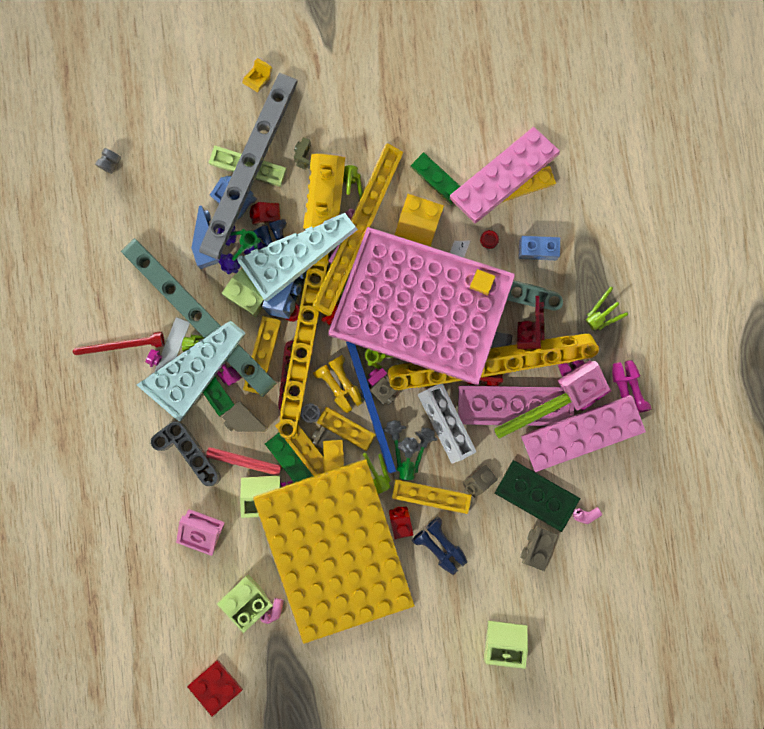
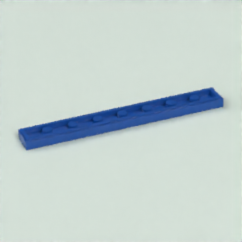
[346,341,396,473]

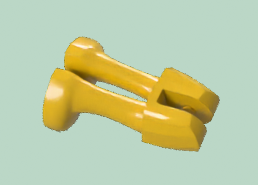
[313,354,363,413]

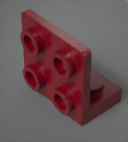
[517,296,545,349]

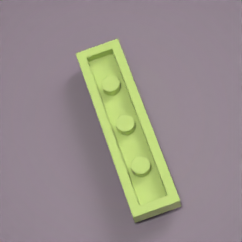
[209,145,287,187]

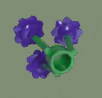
[217,226,266,274]

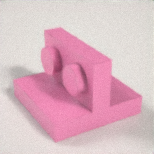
[558,360,610,411]
[176,509,225,556]

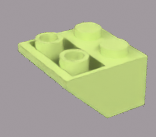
[240,476,281,518]
[217,574,273,633]
[484,620,528,669]

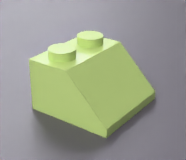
[221,268,264,317]

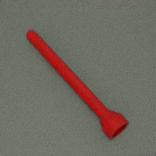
[73,331,165,355]

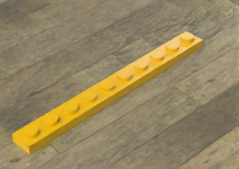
[312,143,403,316]

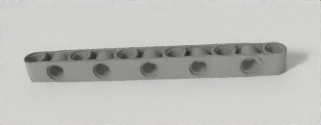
[199,73,298,260]

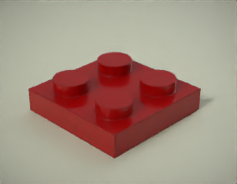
[187,660,243,717]

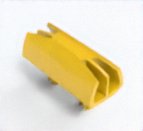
[303,154,346,231]

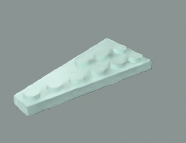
[237,213,358,302]
[137,321,246,422]

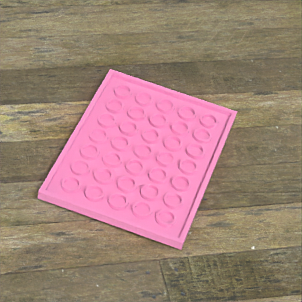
[328,227,515,385]

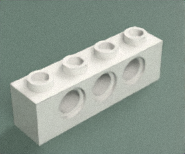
[418,384,476,464]

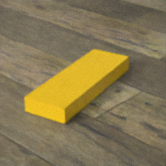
[317,407,376,451]

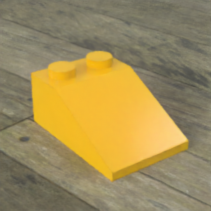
[394,194,444,247]

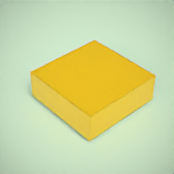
[470,269,495,295]

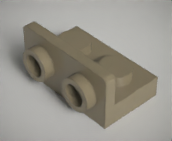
[520,526,558,571]

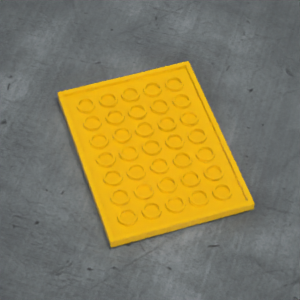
[253,459,415,644]

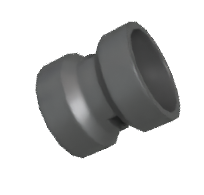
[95,148,121,174]
[301,403,320,423]

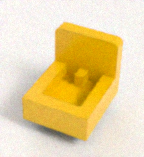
[242,58,272,93]

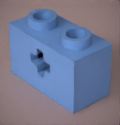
[519,236,560,261]

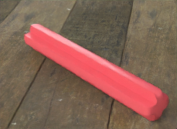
[206,447,281,476]

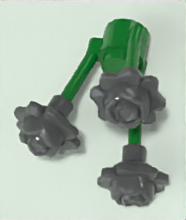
[383,420,438,480]

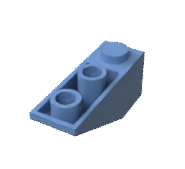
[191,205,223,269]
[262,271,307,319]

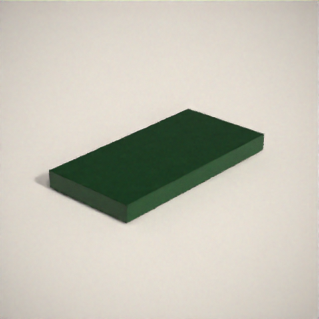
[494,460,581,532]

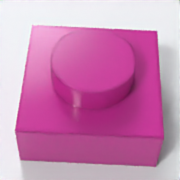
[368,368,387,387]

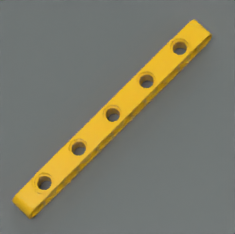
[279,253,330,439]
[388,334,599,390]

